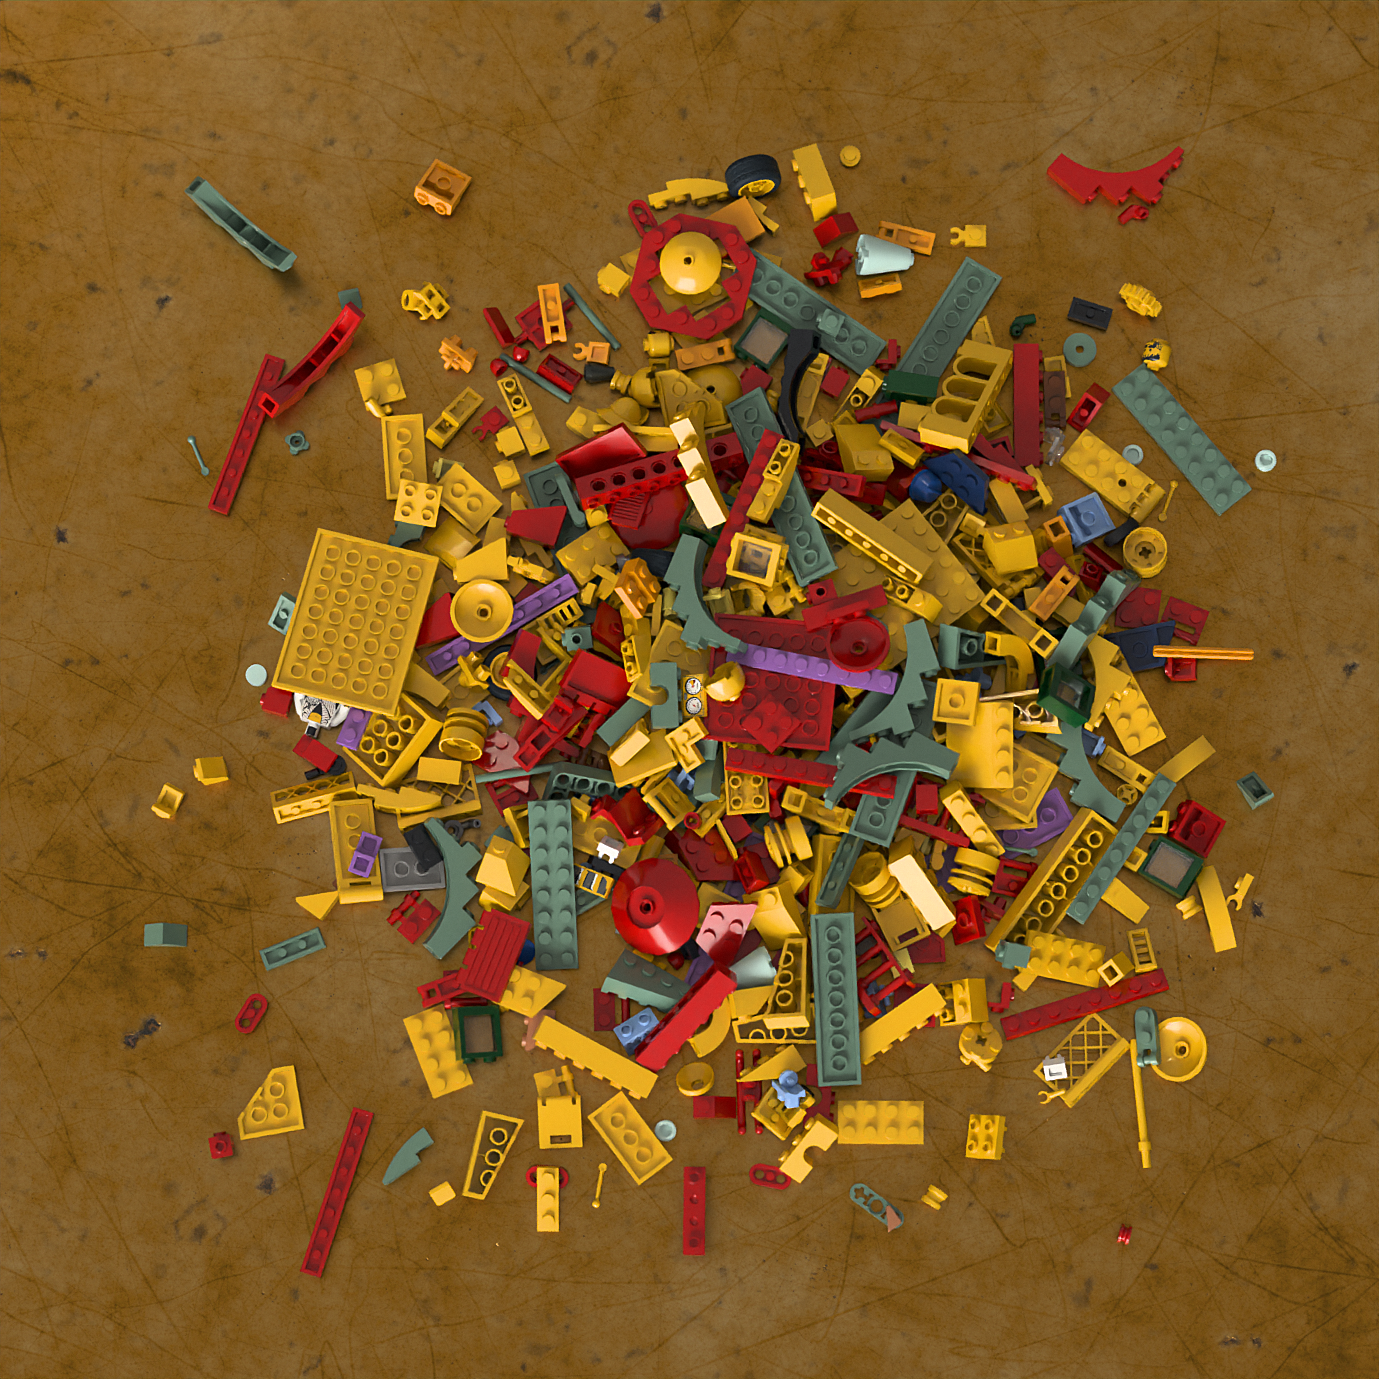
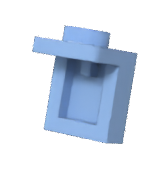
[1081,728,1106,759]

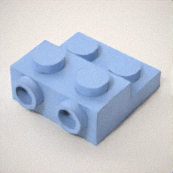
[1056,492,1116,548]

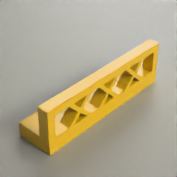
[593,424,679,453]
[270,771,359,824]

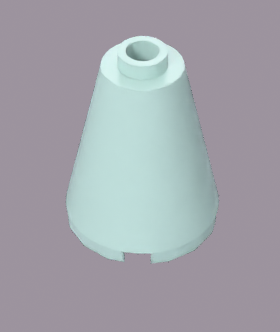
[855,234,914,275]
[728,946,777,990]

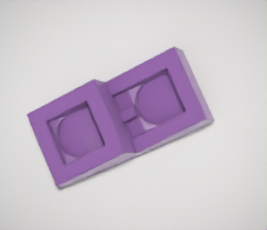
[348,831,383,878]

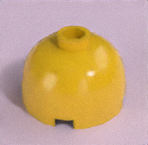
[628,366,661,408]
[702,661,745,701]

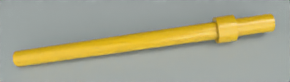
[1129,1039,1152,1168]

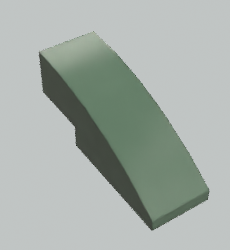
[693,742,725,803]
[382,1127,434,1186]

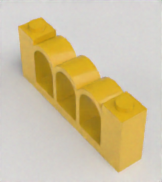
[918,339,1013,454]

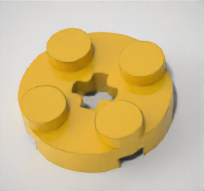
[959,1021,1003,1064]

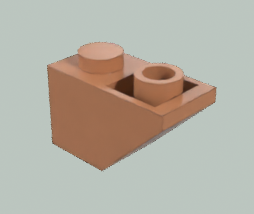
[522,1009,557,1052]

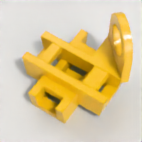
[401,281,451,320]

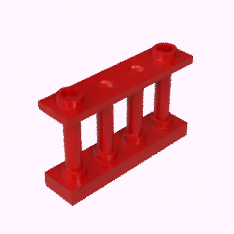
[796,464,887,506]
[898,772,986,849]
[855,916,916,1017]
[683,1167,706,1255]

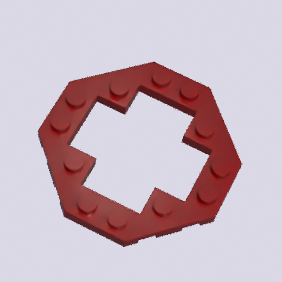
[629,213,758,341]

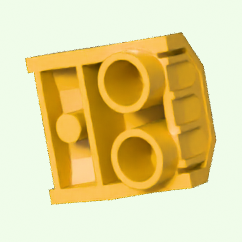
[423,516,482,571]

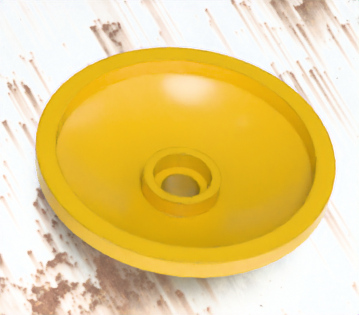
[660,232,722,295]
[686,364,742,420]
[450,579,514,643]
[1148,1017,1208,1082]

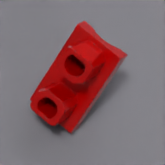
[803,252,844,287]
[977,895,1007,923]

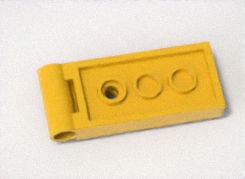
[1059,429,1166,526]
[1082,648,1168,757]
[328,798,383,904]
[571,810,665,870]
[807,834,855,939]

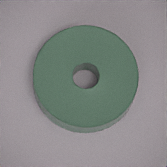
[1063,333,1097,367]

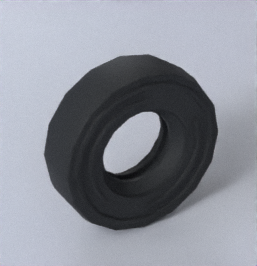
[1103,517,1139,547]

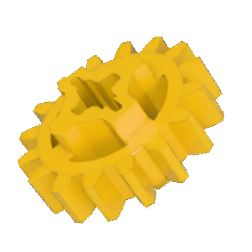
[1119,283,1162,317]

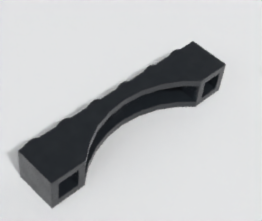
[776,329,822,457]

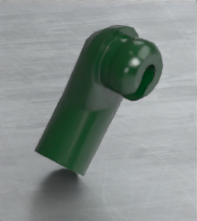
[1009,313,1036,337]

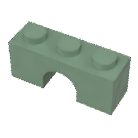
[649,662,682,729]

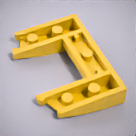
[503,622,587,720]

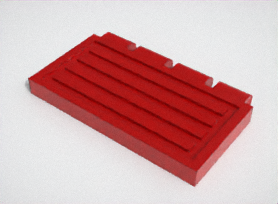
[555,422,648,483]
[558,648,633,717]
[455,909,532,1004]

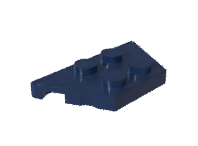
[923,449,989,516]
[1100,620,1176,672]

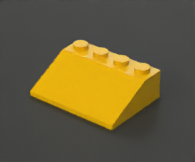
[342,690,444,790]
[946,700,1013,788]

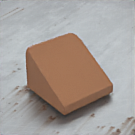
[885,1205,902,1233]

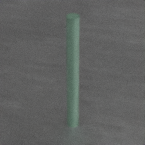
[563,283,622,351]
[499,352,572,403]
[475,762,557,783]

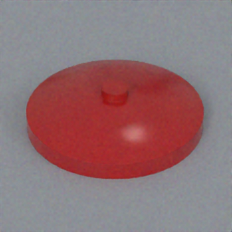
[606,472,690,550]

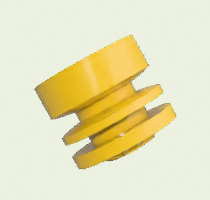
[1123,527,1167,578]
[439,707,489,761]
[763,814,813,869]
[947,847,1000,896]
[848,851,901,908]

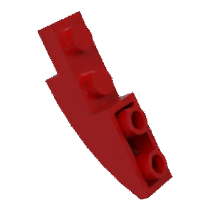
[512,700,589,772]

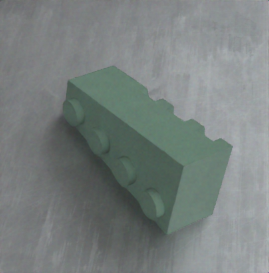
[937,623,1006,670]
[601,949,692,1013]

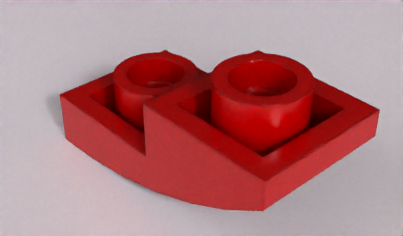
[1078,561,1107,593]

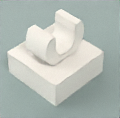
[597,835,624,864]
[1043,1054,1067,1081]

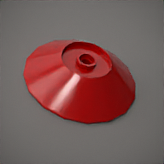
[611,857,700,956]

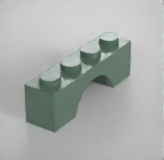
[387,521,427,548]

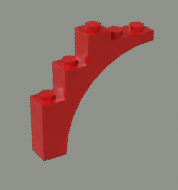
[1046,146,1184,207]
[257,301,366,418]
[498,628,580,760]

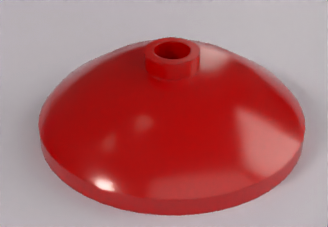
[826,615,890,673]

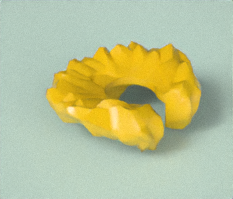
[729,580,767,617]

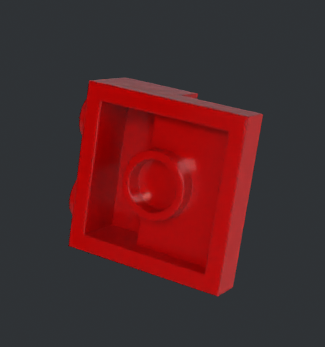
[1166,799,1227,858]

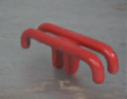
[735,1048,763,1135]

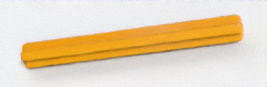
[1153,645,1254,660]

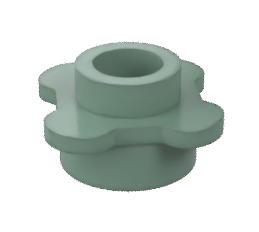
[285,430,309,454]

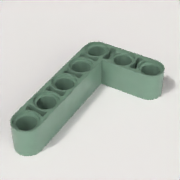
[541,761,649,805]

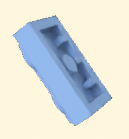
[613,1007,659,1056]

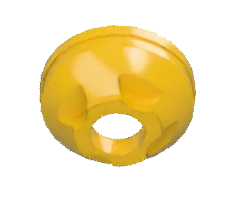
[676,1062,715,1096]

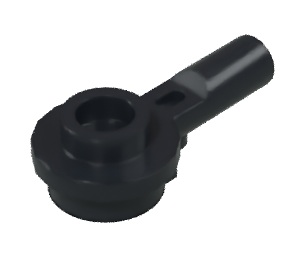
[304,755,346,780]

